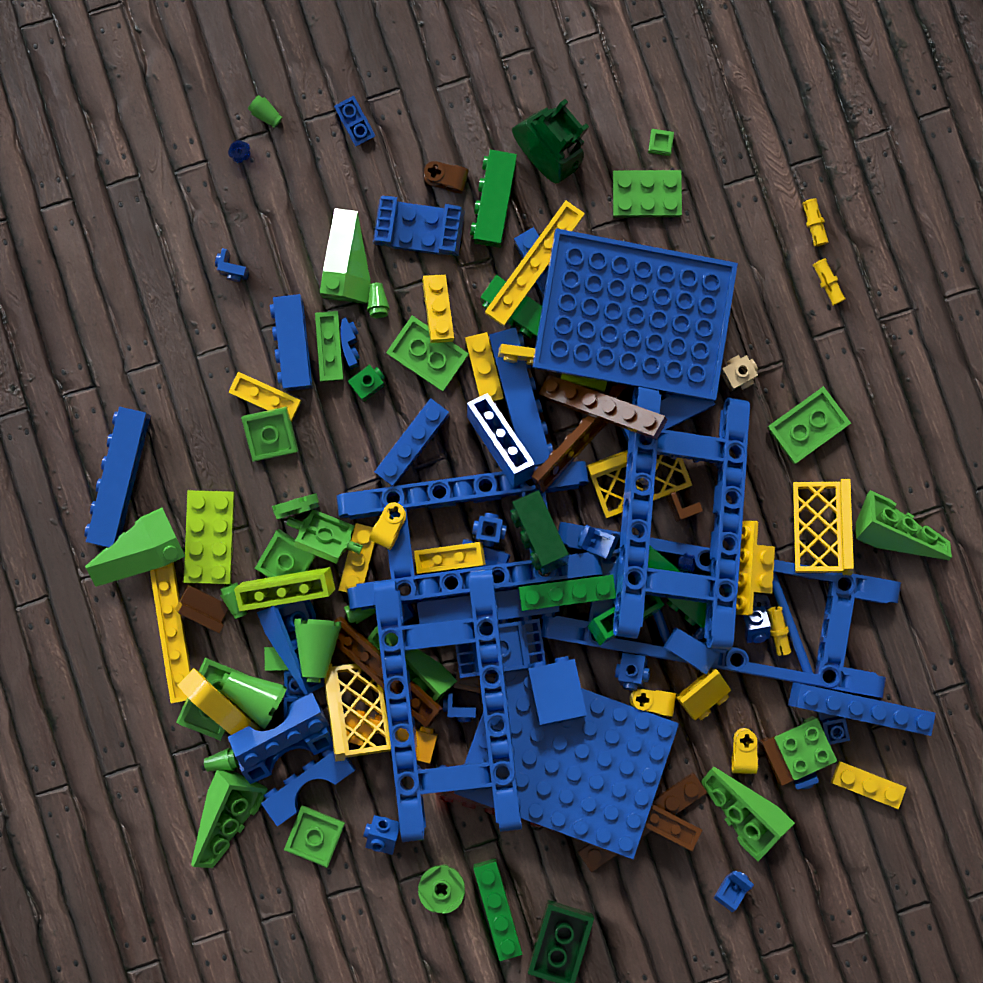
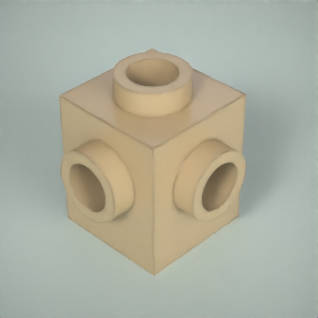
[720,355,758,392]

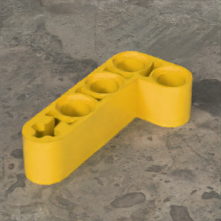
[177,668,261,735]

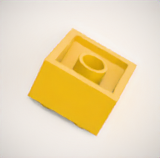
[676,668,731,720]

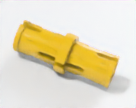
[802,198,829,247]
[812,258,846,306]
[767,606,791,656]

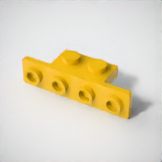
[736,521,775,615]

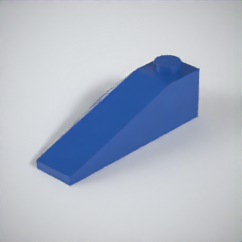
[257,600,325,695]

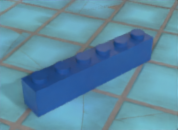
[489,328,553,467]
[84,407,151,547]
[417,589,560,627]
[788,682,936,736]

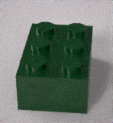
[510,490,569,575]
[527,900,594,983]

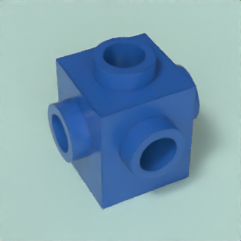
[472,513,507,547]
[615,653,650,691]
[363,815,400,855]

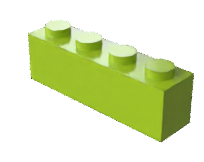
[234,567,335,611]

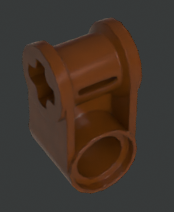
[424,161,469,194]

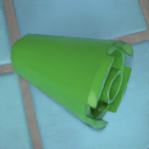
[294,619,341,683]
[219,671,287,729]

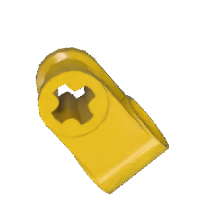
[369,502,406,550]
[629,689,676,717]
[732,728,758,774]

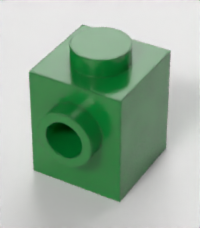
[348,365,385,402]

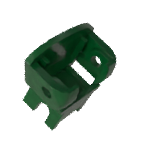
[512,99,589,184]

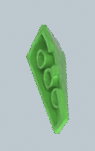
[320,208,371,304]
[856,490,952,560]
[85,508,185,587]
[367,626,457,703]
[701,767,795,862]
[191,770,268,868]

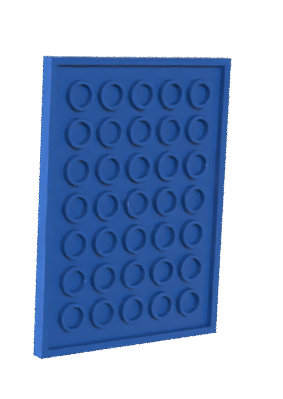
[532,228,738,401]
[454,668,679,859]

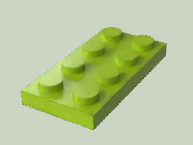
[184,490,235,584]

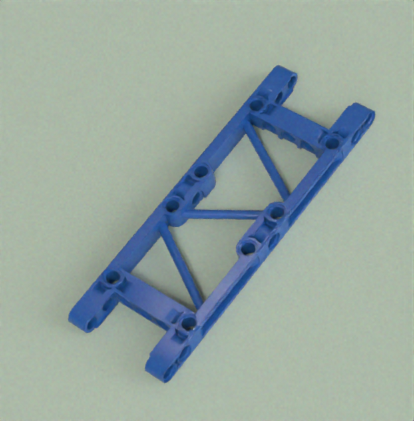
[541,522,901,698]

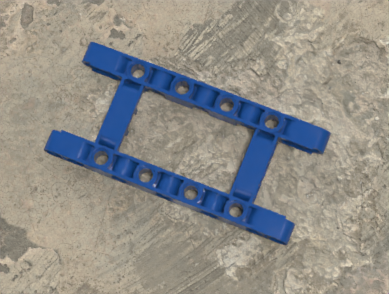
[613,386,750,651]
[336,461,603,611]
[374,569,522,842]

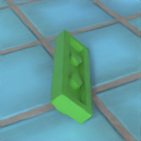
[315,311,344,382]

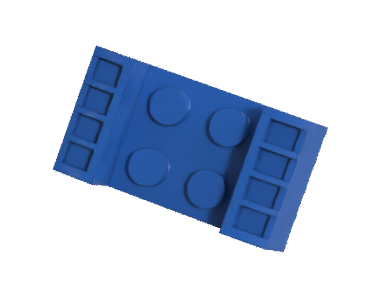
[373,196,465,256]
[455,619,546,678]

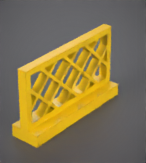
[587,442,692,518]
[793,479,854,575]
[324,663,391,762]

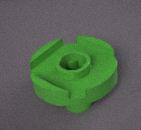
[272,493,319,519]
[418,864,465,914]

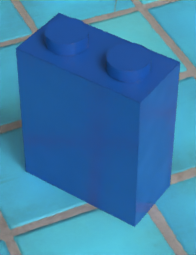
[528,656,587,726]

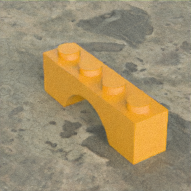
[345,708,438,764]

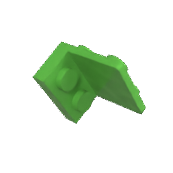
[775,716,837,780]

